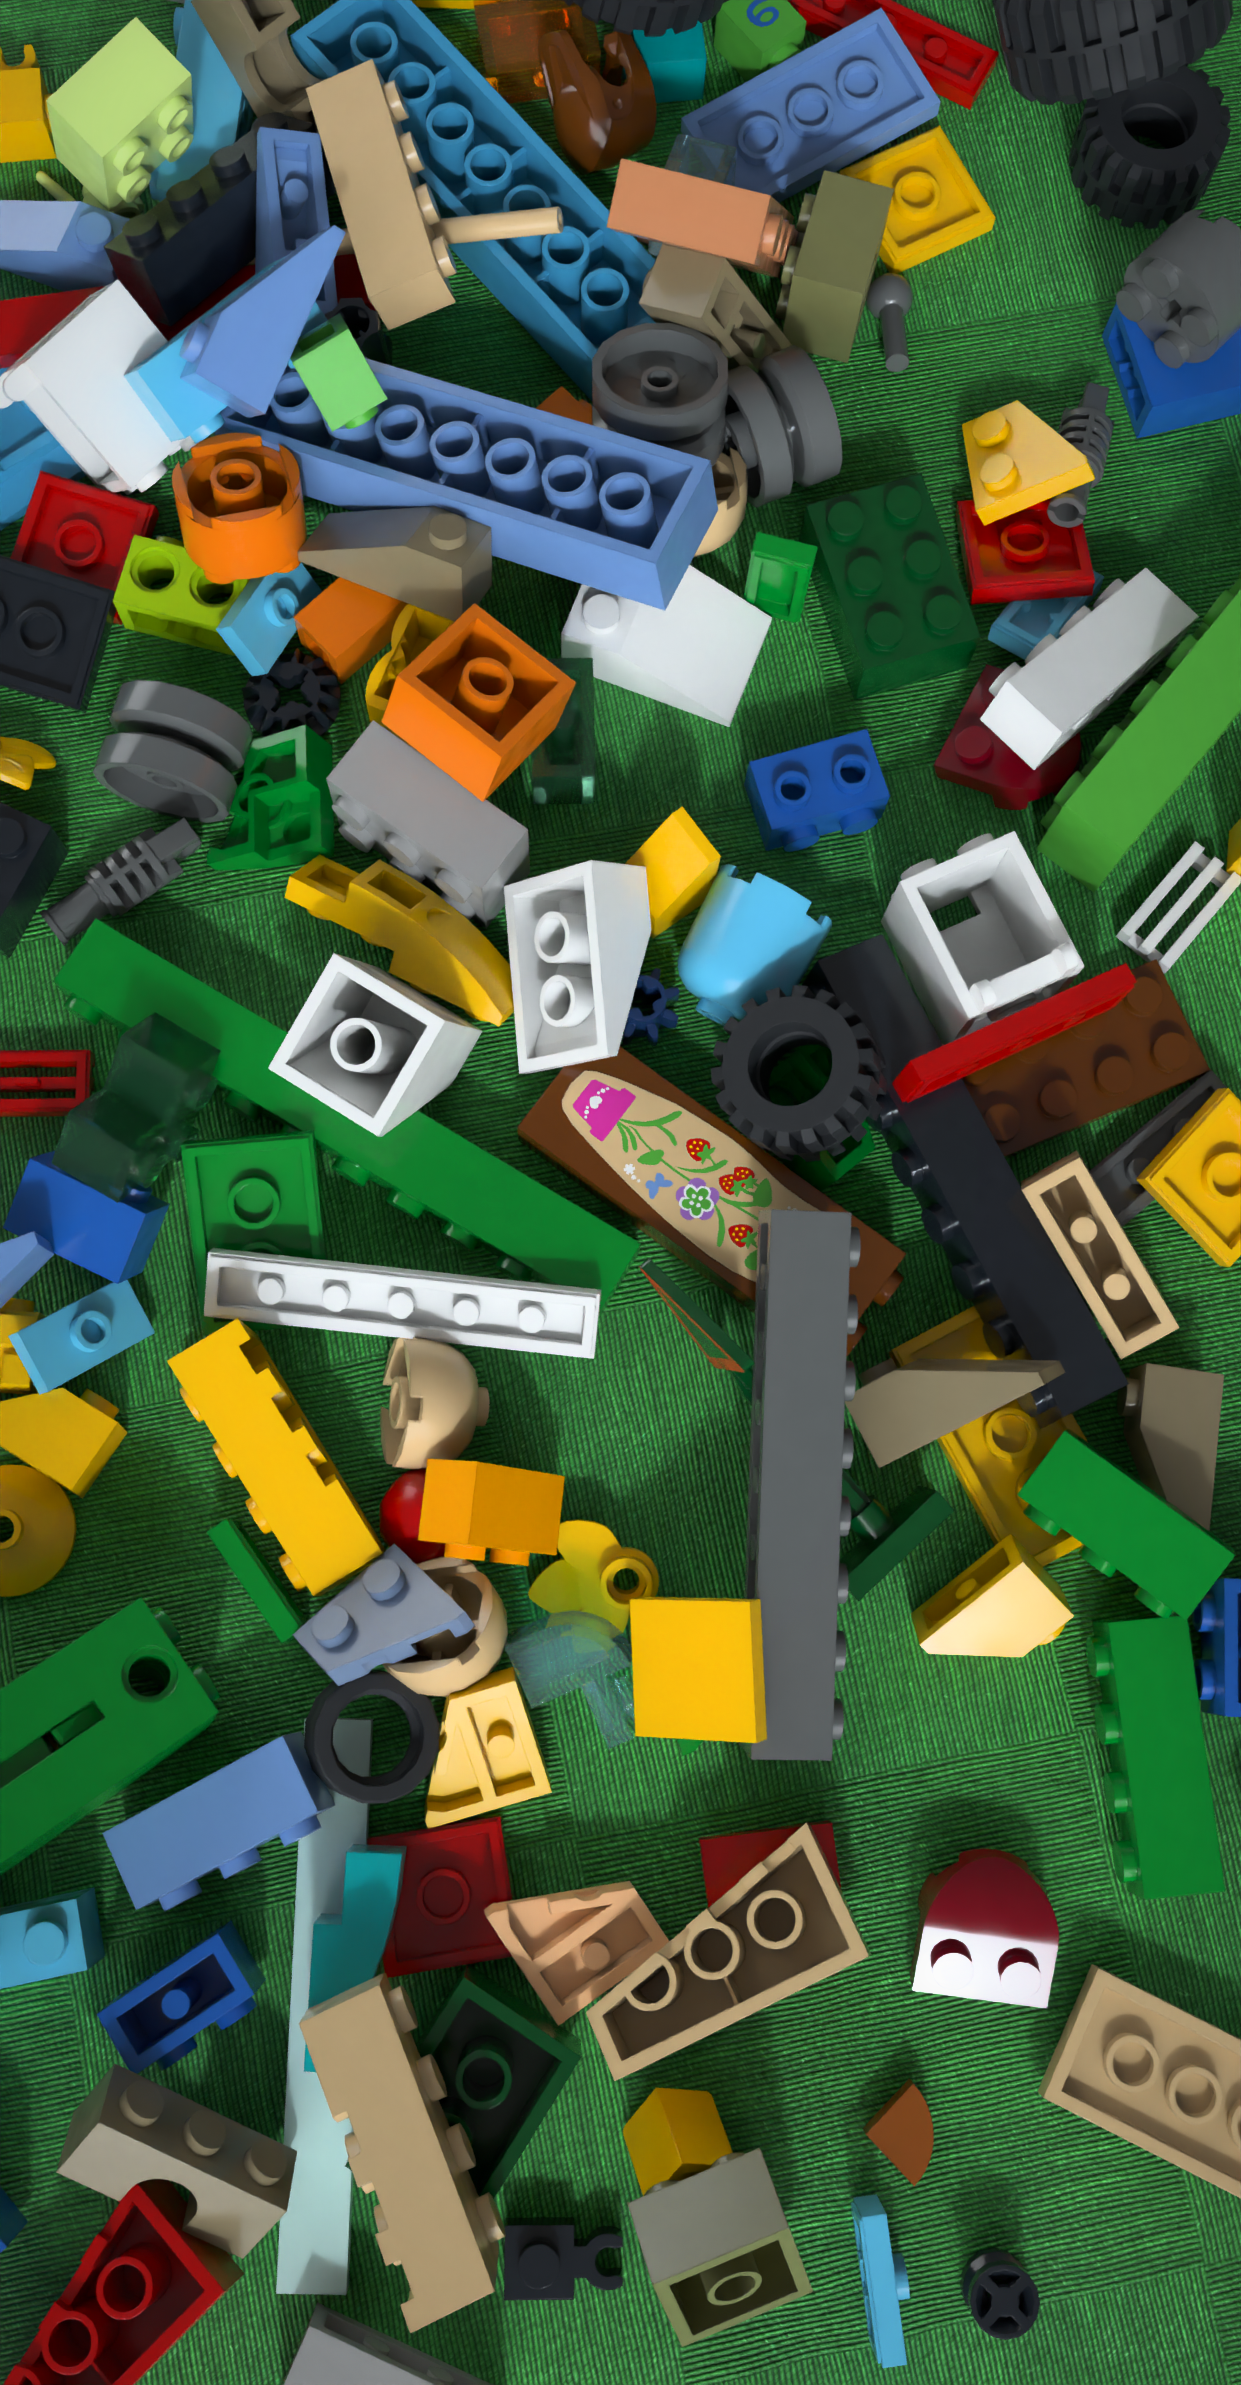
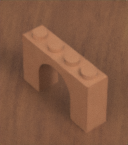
[607,158,800,278]

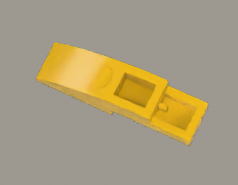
[285,854,514,1027]

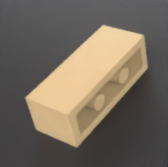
[1021,1150,1179,1359]

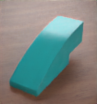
[304,1844,407,2072]

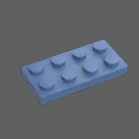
[681,8,941,203]

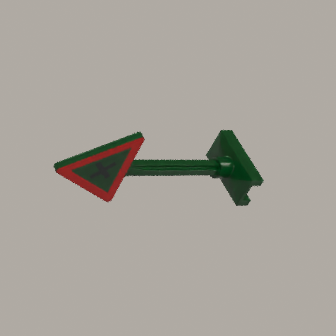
[639,1258,955,1601]

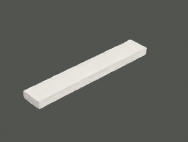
[204,1248,602,1359]

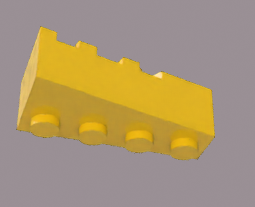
[167,1318,386,1596]

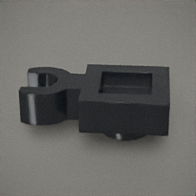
[504,2217,623,2300]

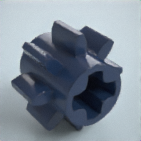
[623,968,680,1047]

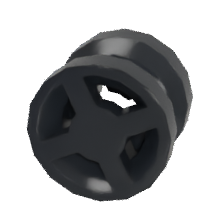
[960,2247,1040,2340]

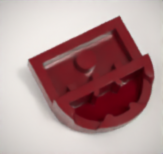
[934,664,1082,810]
[910,1848,1059,2008]

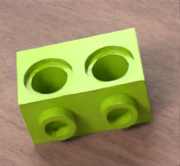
[113,535,250,656]

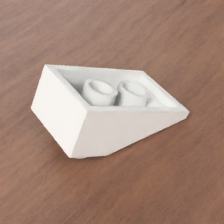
[561,565,772,727]
[504,860,651,1074]

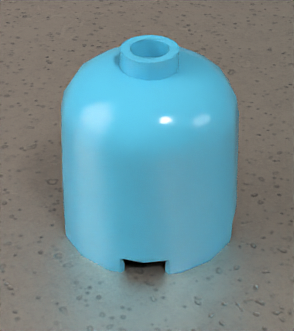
[677,864,832,1026]

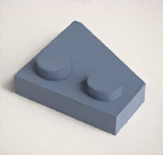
[293,1544,475,1686]

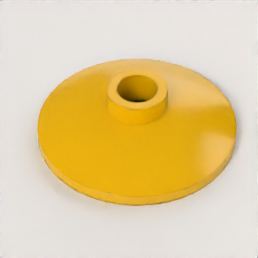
[0,1465,76,1597]

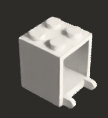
[0,279,197,495]
[881,831,1085,1045]

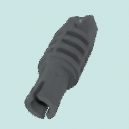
[1047,382,1115,528]
[39,818,201,946]

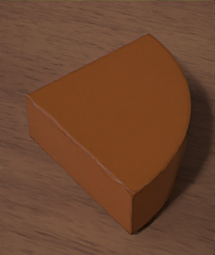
[862,2078,934,2187]

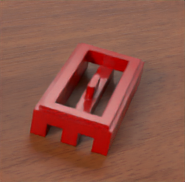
[0,1050,95,1117]

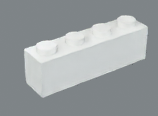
[980,568,1199,770]

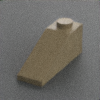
[639,244,792,373]
[298,506,492,621]
[845,1358,1066,1468]
[1117,1363,1224,1530]

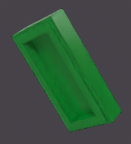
[743,531,818,623]
[207,1519,308,1643]

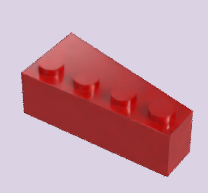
[3,2179,244,2385]

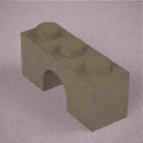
[191,0,328,163]
[56,2064,297,2259]

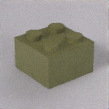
[775,170,894,363]
[627,2148,813,2347]

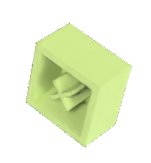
[46,17,194,212]

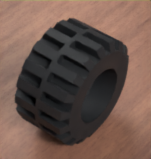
[1069,63,1231,229]
[711,985,887,1162]

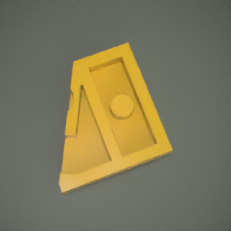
[962,400,1095,526]
[424,1667,552,1829]

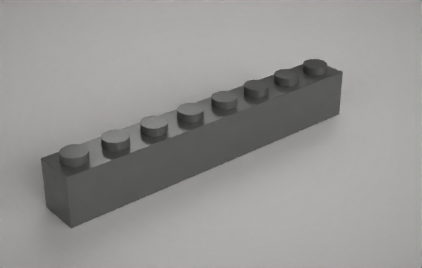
[739,1209,861,1761]

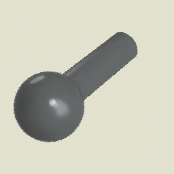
[866,273,913,372]

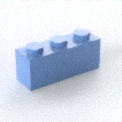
[102,1732,335,1912]

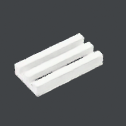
[1115,841,1241,974]

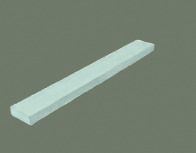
[276,1718,373,2295]

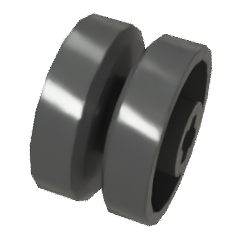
[592,323,728,467]
[722,345,843,508]
[93,680,253,823]

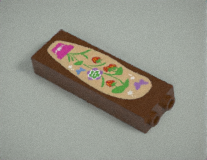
[517,1047,906,1357]

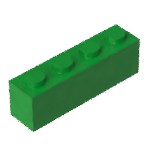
[1086,1614,1225,1900]

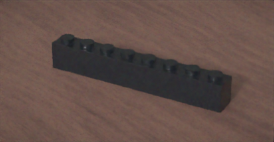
[802,934,1129,1429]

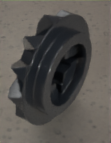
[242,648,341,737]

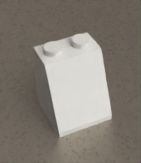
[268,953,483,1137]

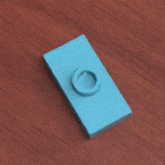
[216,563,322,677]
[988,571,1104,660]
[8,1280,155,1395]
[851,2194,910,2368]

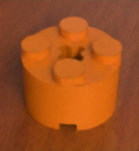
[172,433,307,584]

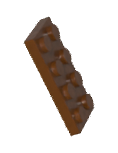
[961,959,1210,1159]

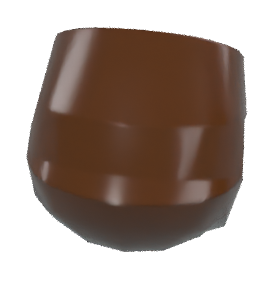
[538,30,657,175]

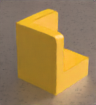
[623,2088,733,2196]

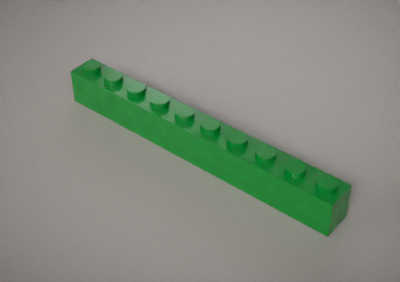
[53,918,641,1318]

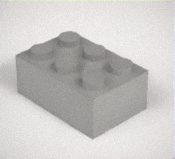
[326,720,530,929]

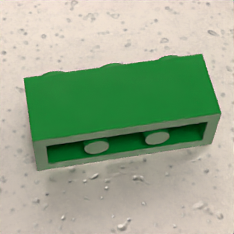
[1017,1429,1235,1620]

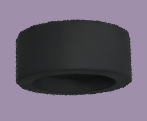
[304,1670,440,1803]

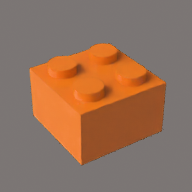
[382,603,576,802]

